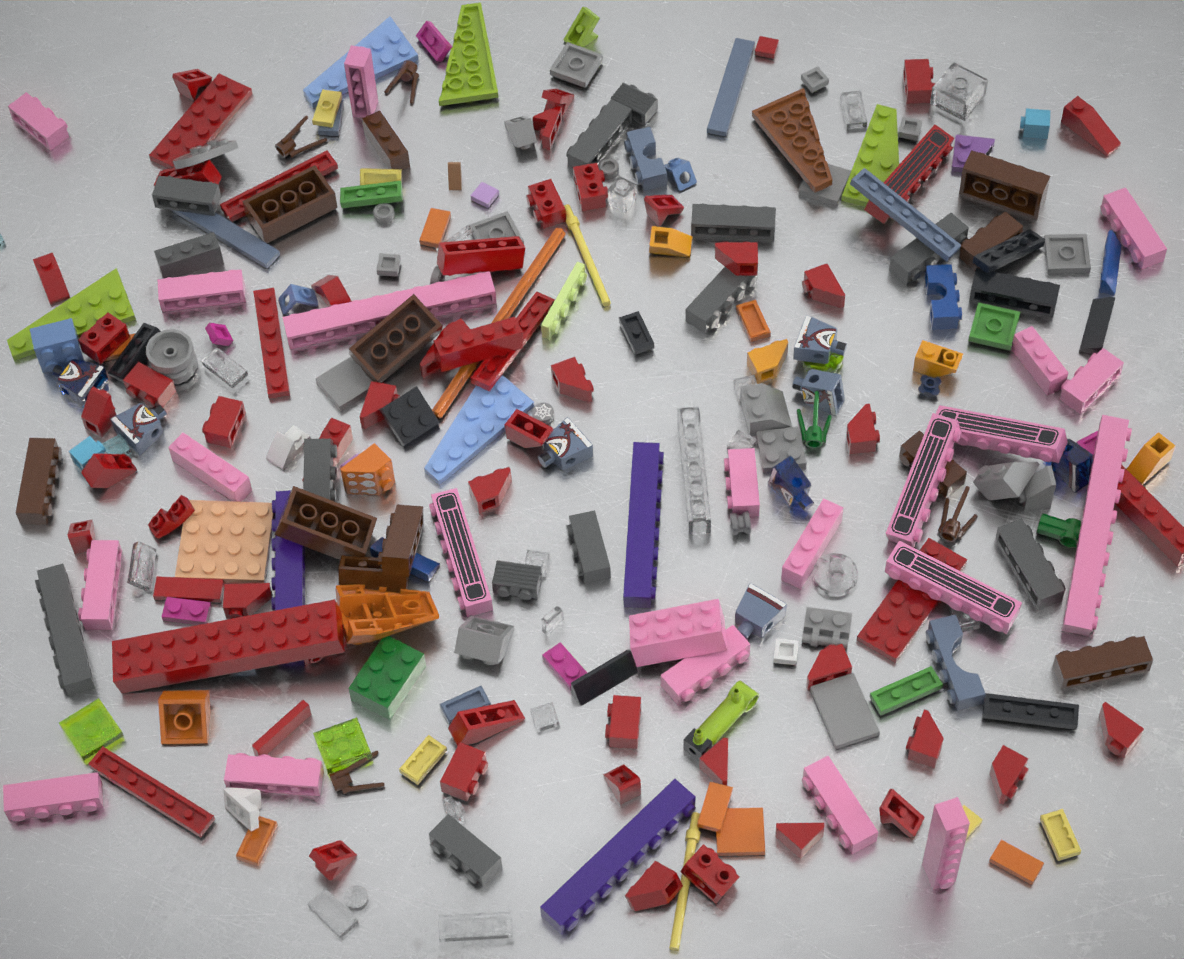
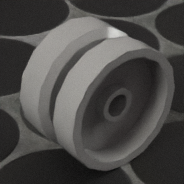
[146,329,197,384]

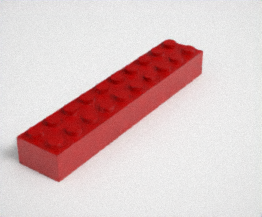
[112,599,345,694]

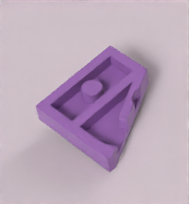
[951,135,995,173]

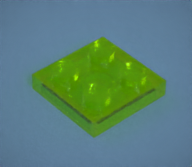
[59,698,124,761]
[313,717,372,774]

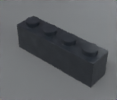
[969,268,1060,317]

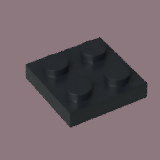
[380,386,440,446]

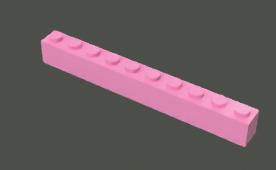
[282,271,497,349]
[1062,415,1132,637]

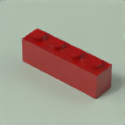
[437,236,525,276]
[433,316,523,372]

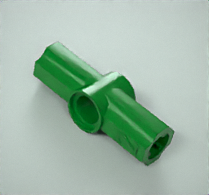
[1036,513,1082,548]

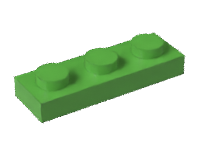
[340,181,403,208]
[870,666,943,716]

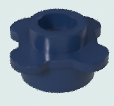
[918,375,942,397]

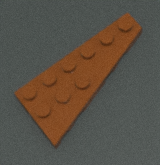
[752,88,832,193]

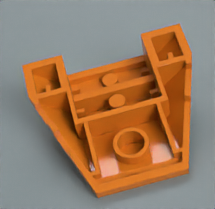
[335,584,439,645]

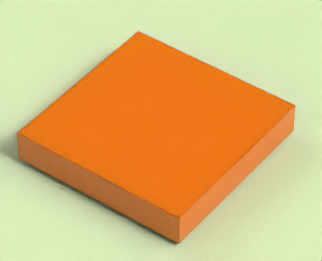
[716,808,765,856]

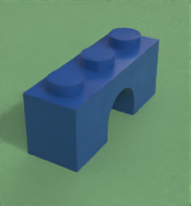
[925,264,962,330]

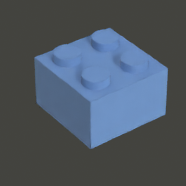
[30,318,85,373]

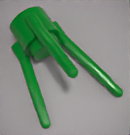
[797,391,832,448]

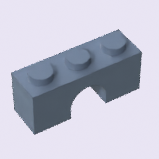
[624,127,667,191]

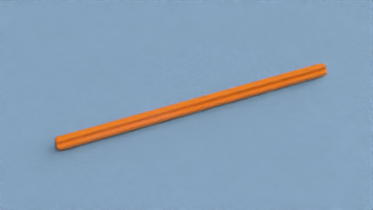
[432,228,566,419]

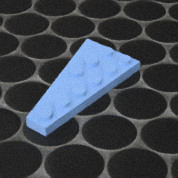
[303,16,419,108]
[424,375,534,486]

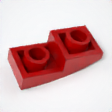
[148,495,195,539]

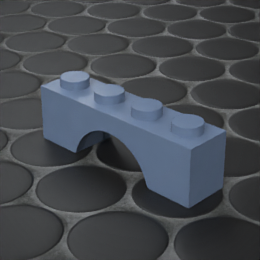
[926,614,986,711]

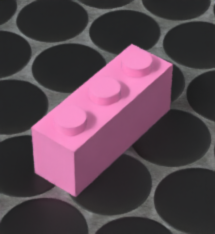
[8,92,69,151]
[1011,326,1068,396]
[1060,348,1124,414]
[724,448,760,517]

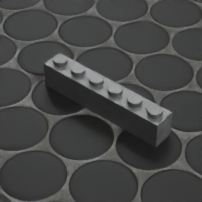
[35,563,95,696]

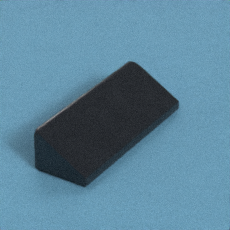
[1079,297,1115,354]
[108,323,161,384]
[571,649,638,705]

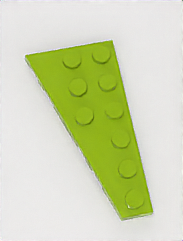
[439,2,499,106]
[841,104,899,207]
[7,268,136,361]

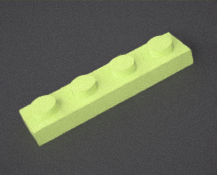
[541,262,587,340]

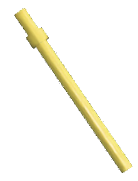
[564,204,611,307]
[669,812,701,951]

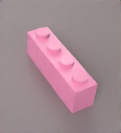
[344,45,379,118]
[1100,187,1167,270]
[157,269,246,312]
[168,433,252,502]
[781,498,844,589]
[78,540,122,630]
[660,625,750,705]
[224,753,324,796]
[802,756,878,854]
[3,772,103,822]

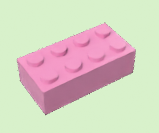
[629,599,727,667]

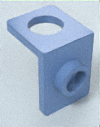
[664,158,697,191]
[278,284,319,315]

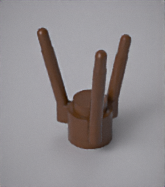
[384,60,419,104]
[275,115,327,158]
[938,486,978,542]
[329,751,385,794]

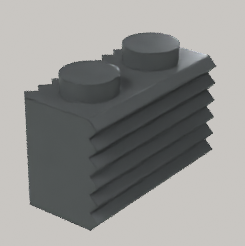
[611,83,658,126]
[492,560,542,600]

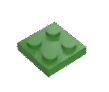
[968,302,1020,351]

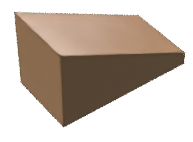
[448,162,462,190]

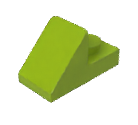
[563,7,600,48]

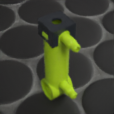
[683,680,759,761]

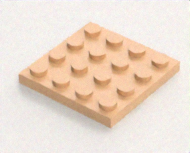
[175,500,275,584]

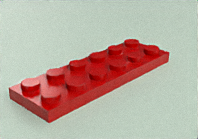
[149,73,253,169]
[857,538,968,663]

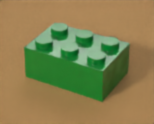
[348,636,426,720]

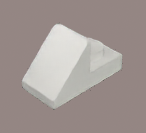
[266,425,311,470]
[224,787,262,831]

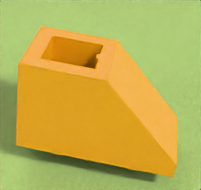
[649,226,692,258]
[747,339,788,384]
[913,340,963,378]
[1127,432,1175,485]

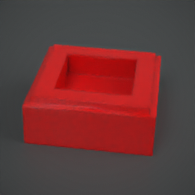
[755,36,779,59]

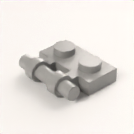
[802,607,852,649]

